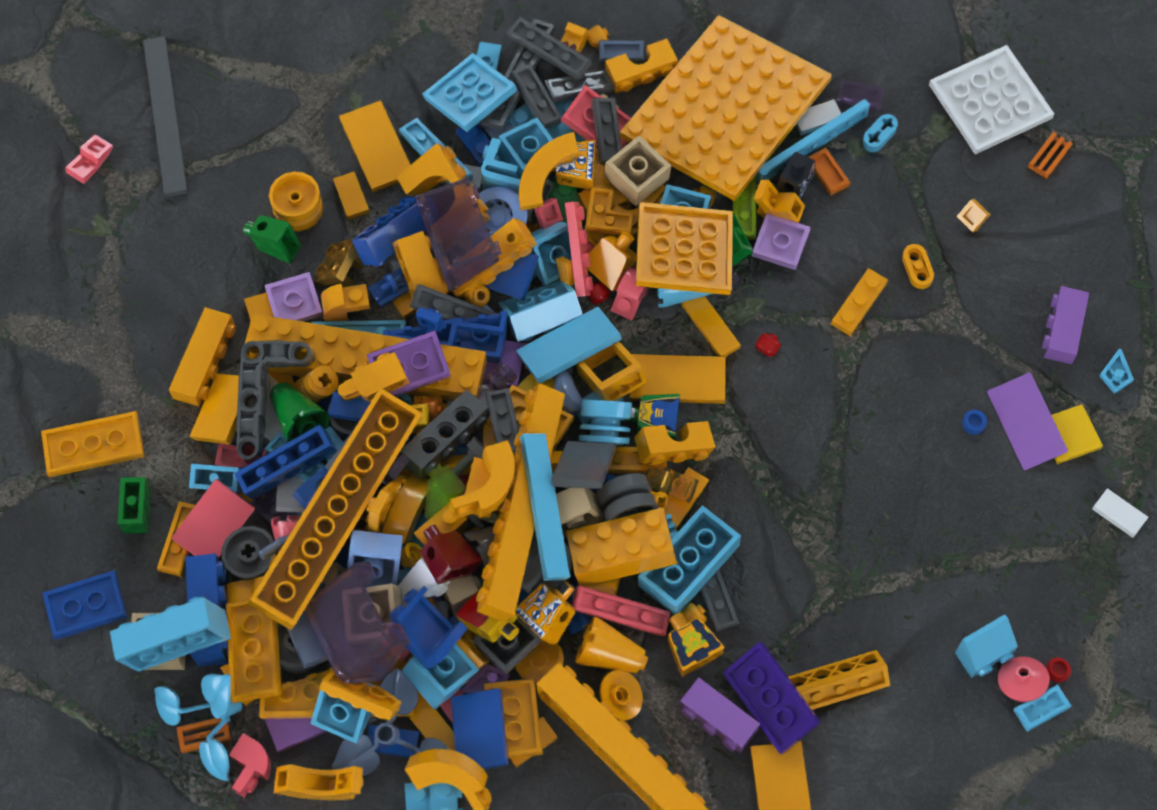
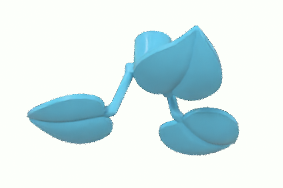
[154,674,242,781]

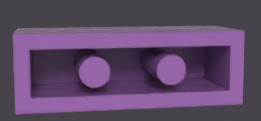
[1042,286,1089,365]
[679,678,760,753]

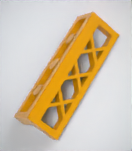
[788,650,890,710]

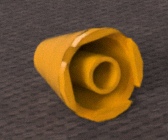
[575,616,648,674]

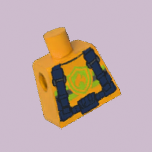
[667,612,724,677]

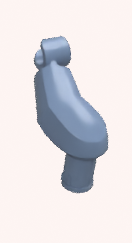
[554,366,583,431]

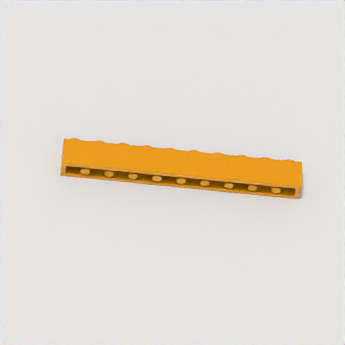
[476,383,565,622]

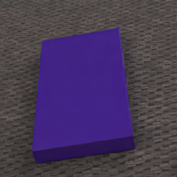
[722,641,821,754]

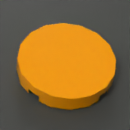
[515,640,564,685]

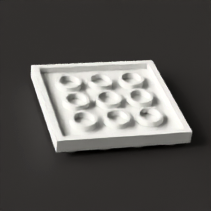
[929,45,1054,154]

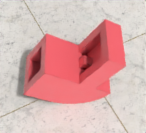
[610,264,650,320]
[229,733,271,798]

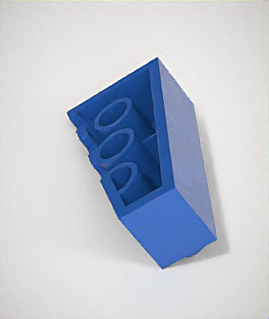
[352,195,441,267]

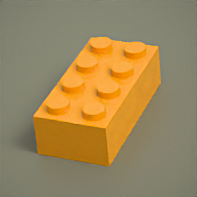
[566,508,677,587]

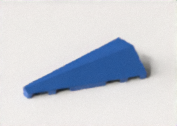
[382,311,508,364]

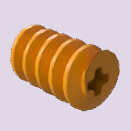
[293,366,339,404]

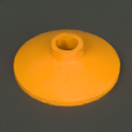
[600,670,643,720]

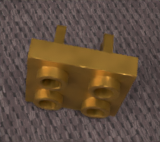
[313,238,365,287]

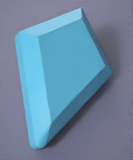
[1099,349,1134,394]

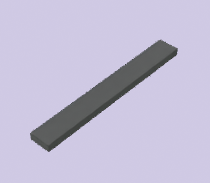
[143,36,188,197]

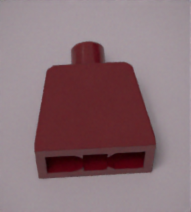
[421,525,483,584]

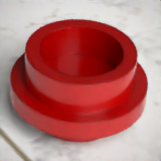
[1046,657,1071,683]

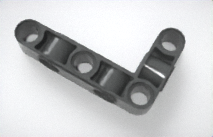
[236,340,315,462]

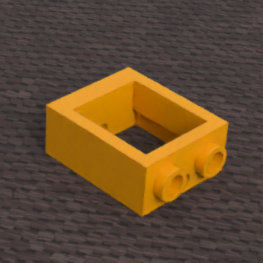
[575,341,647,401]

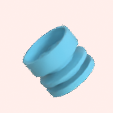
[579,400,632,446]

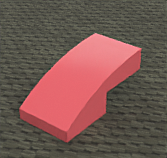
[65,135,113,184]
[214,443,267,468]

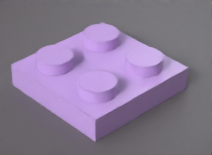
[752,213,811,270]
[265,272,323,322]

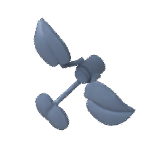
[332,669,449,776]

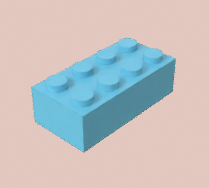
[638,505,741,615]
[110,597,231,672]

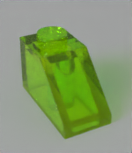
[424,464,466,520]

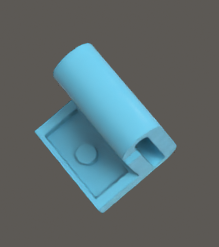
[481,138,521,194]

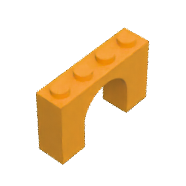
[397,143,490,252]

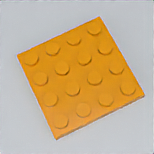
[636,202,733,295]

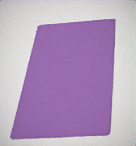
[987,372,1068,470]

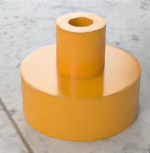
[400,542,423,568]

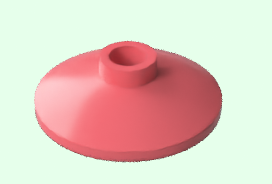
[998,657,1049,702]

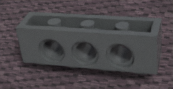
[399,390,488,480]

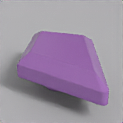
[461,664,510,694]

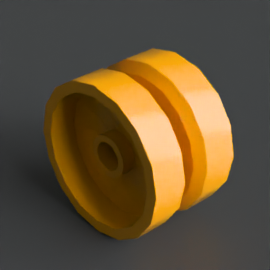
[269,171,324,231]

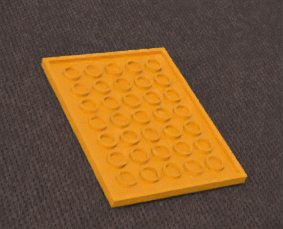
[620,15,832,201]

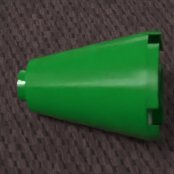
[269,382,329,442]

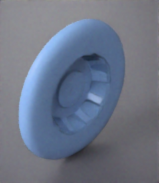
[471,186,527,240]

